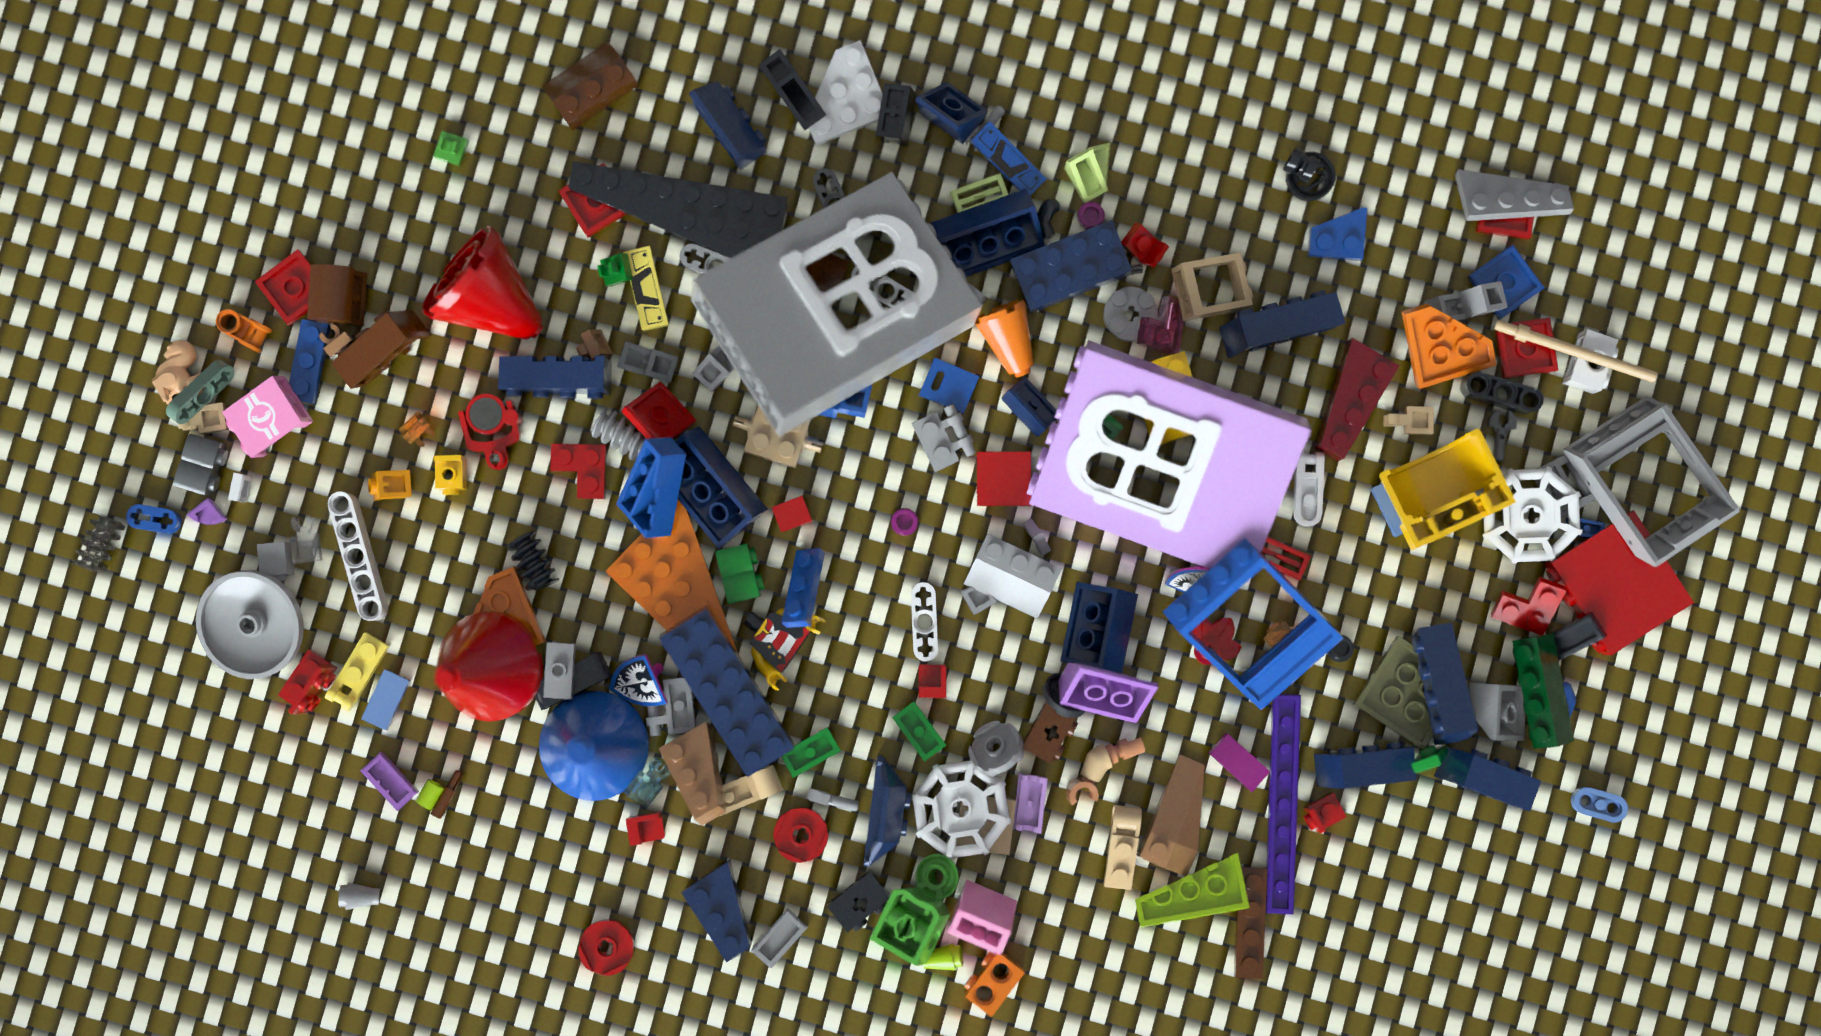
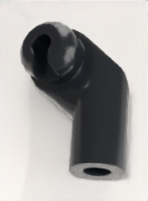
[1037,199,1060,240]

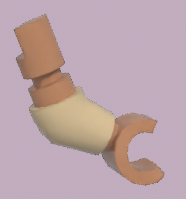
[1065,737,1145,806]

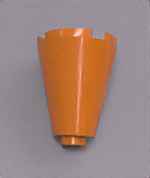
[975,299,1034,378]

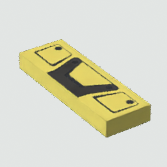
[623,246,669,331]

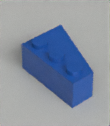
[616,437,686,538]

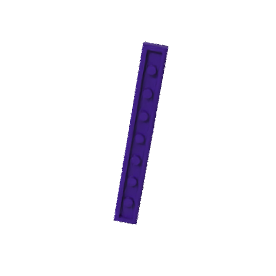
[1266,694,1301,914]

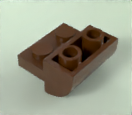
[307,264,367,327]

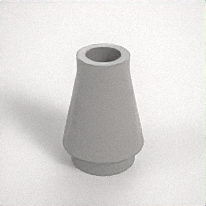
[338,882,380,910]

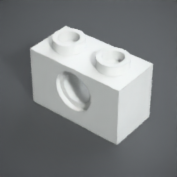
[1562,329,1619,394]

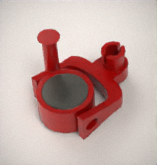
[458,394,523,470]

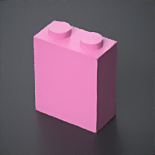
[949,880,1017,954]

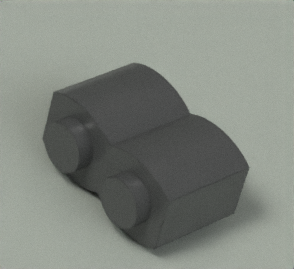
[173,434,228,496]

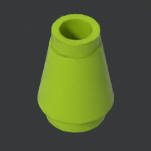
[923,943,963,970]

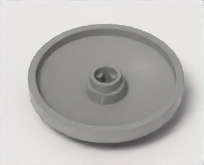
[196,570,304,679]

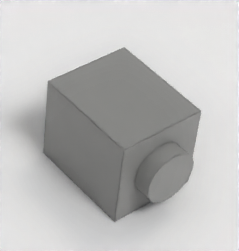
[257,542,295,581]

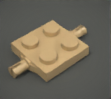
[732,405,824,468]

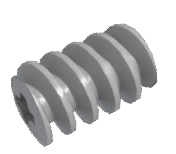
[592,406,646,461]

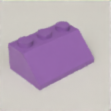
[1058,663,1158,723]

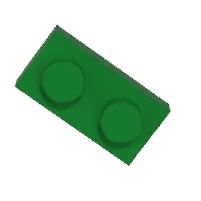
[892,701,946,762]
[781,727,841,778]

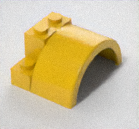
[1379,429,1516,551]

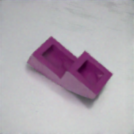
[1208,733,1270,792]

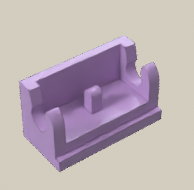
[1013,773,1048,833]

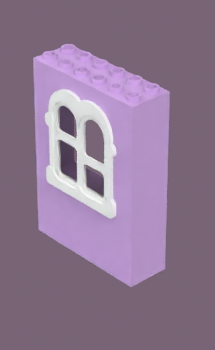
[1027,340,1310,583]

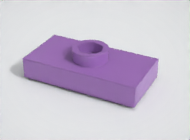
[360,752,419,811]

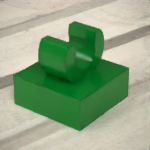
[597,253,633,287]

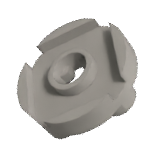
[1103,287,1158,342]
[968,721,1024,777]

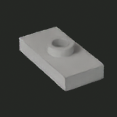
[543,643,576,699]

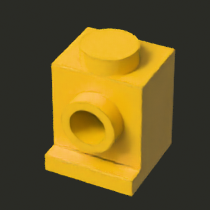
[434,455,467,495]

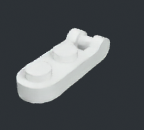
[1293,451,1325,527]

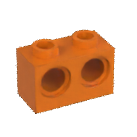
[964,952,1025,1017]

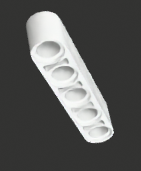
[328,491,388,621]

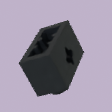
[827,869,891,932]

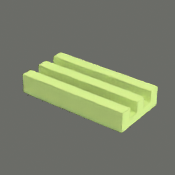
[950,173,1009,213]

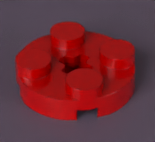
[773,807,828,863]
[578,919,635,976]

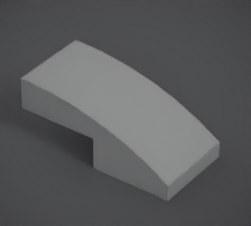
[692,345,735,392]

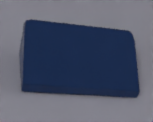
[1001,376,1057,437]

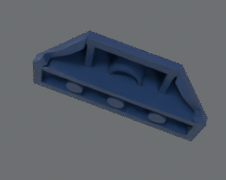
[863,754,911,866]

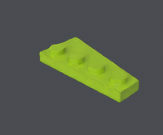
[1135,853,1249,928]

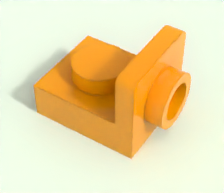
[368,470,412,501]

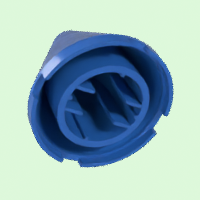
[539,691,650,801]

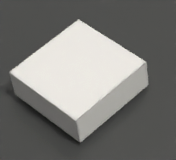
[228,473,252,503]

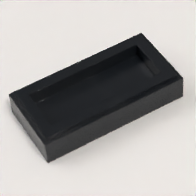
[1549,612,1607,661]

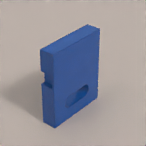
[919,358,979,414]

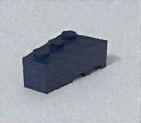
[1314,742,1417,789]
[1434,747,1541,812]
[682,859,752,963]

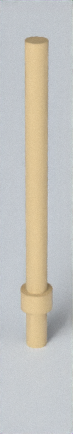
[1494,320,1658,383]

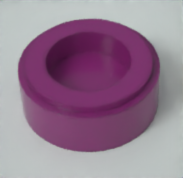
[1077,202,1105,230]
[891,508,918,536]

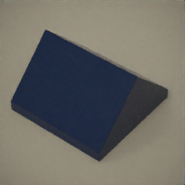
[915,82,988,145]

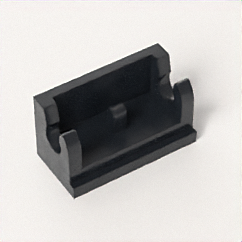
[875,83,916,146]

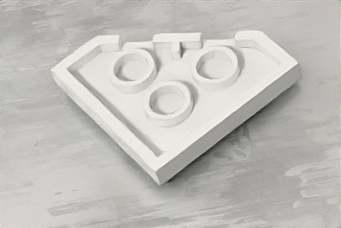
[809,40,882,146]

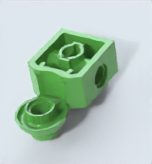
[870,854,959,966]

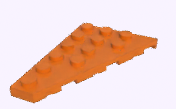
[605,500,739,655]

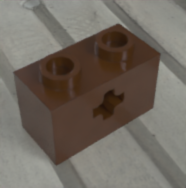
[1023,701,1078,764]

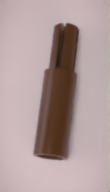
[430,770,464,819]

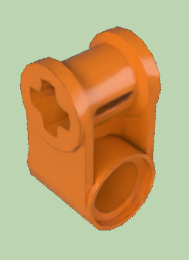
[215,309,273,353]

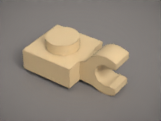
[178,402,229,435]
[1383,406,1434,435]

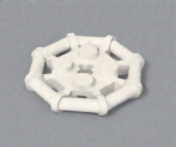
[1482,466,1583,564]
[911,759,1012,860]

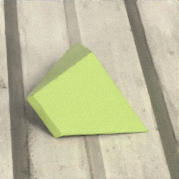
[1064,142,1110,203]

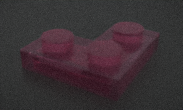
[1137,296,1184,355]

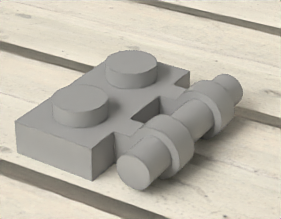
[911,404,976,472]
[646,678,696,736]

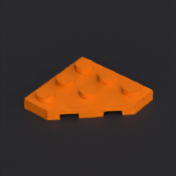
[1401,304,1496,389]
[473,566,546,646]

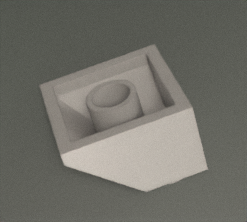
[1469,683,1525,741]

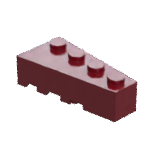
[1314,338,1399,462]

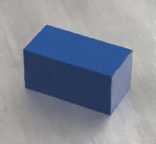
[1564,518,1605,539]

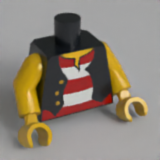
[743,608,826,691]

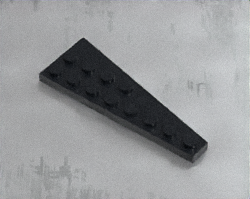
[569,161,787,258]

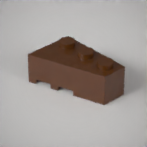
[331,310,432,389]

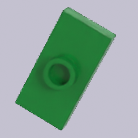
[1411,744,1449,773]

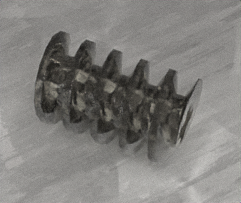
[71,512,125,572]

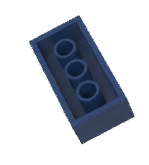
[1010,220,1132,314]

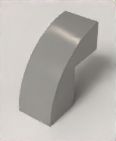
[1424,281,1508,321]

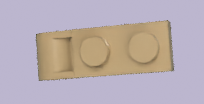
[718,765,784,817]
[1103,805,1142,890]

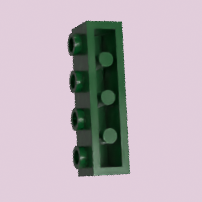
[1512,633,1574,749]

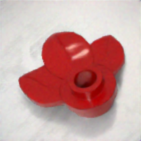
[1192,618,1242,665]

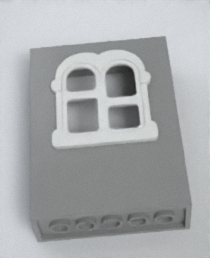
[691,172,982,436]

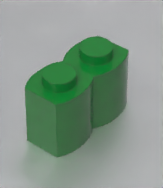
[715,543,765,604]

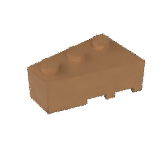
[658,721,726,825]

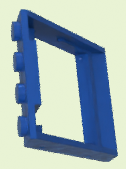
[1163,538,1344,710]

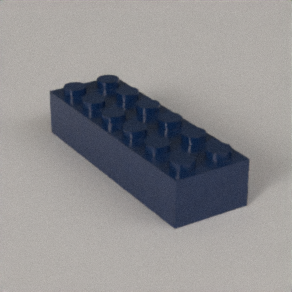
[659,605,794,777]

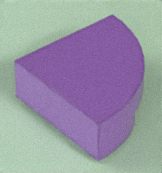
[187,497,228,525]

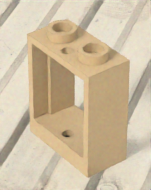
[1171,253,1253,321]

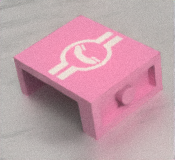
[222,376,313,458]

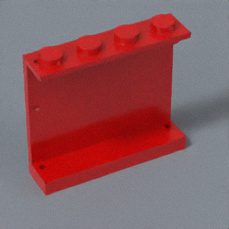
[1544,510,1694,655]

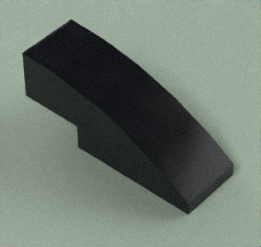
[758,49,826,131]

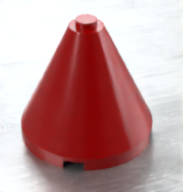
[421,225,543,340]
[435,611,543,721]

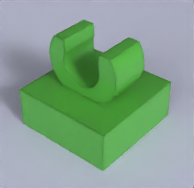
[433,131,469,166]

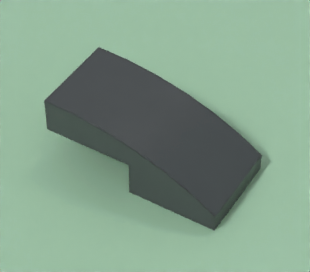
[617,341,678,383]

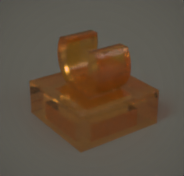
[399,411,435,447]

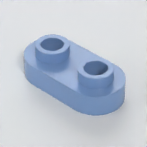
[1571,787,1628,822]

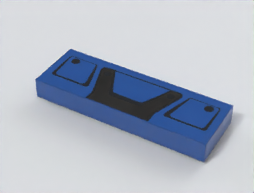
[970,121,1046,196]

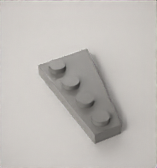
[1455,169,1574,221]

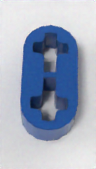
[126,504,182,534]

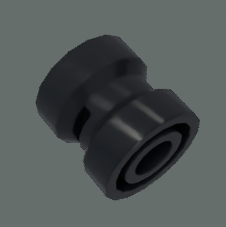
[1283,146,1320,183]

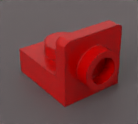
[1121,222,1169,268]
[1303,792,1347,834]

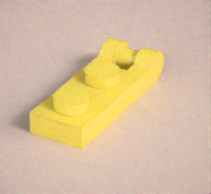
[325,632,390,712]

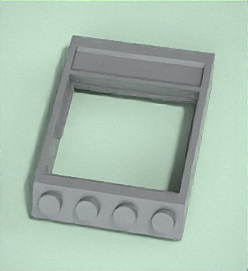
[1563,396,1740,567]

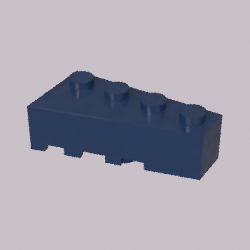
[498,356,612,399]

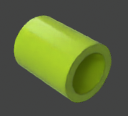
[415,779,444,810]

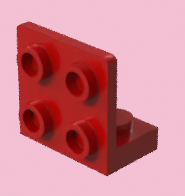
[278,649,338,715]

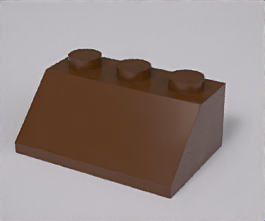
[542,41,638,131]

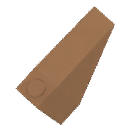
[1137,754,1205,876]

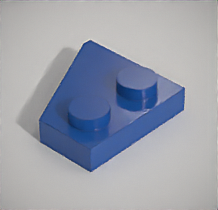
[1308,207,1367,261]

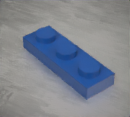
[289,319,331,404]
[781,548,825,628]

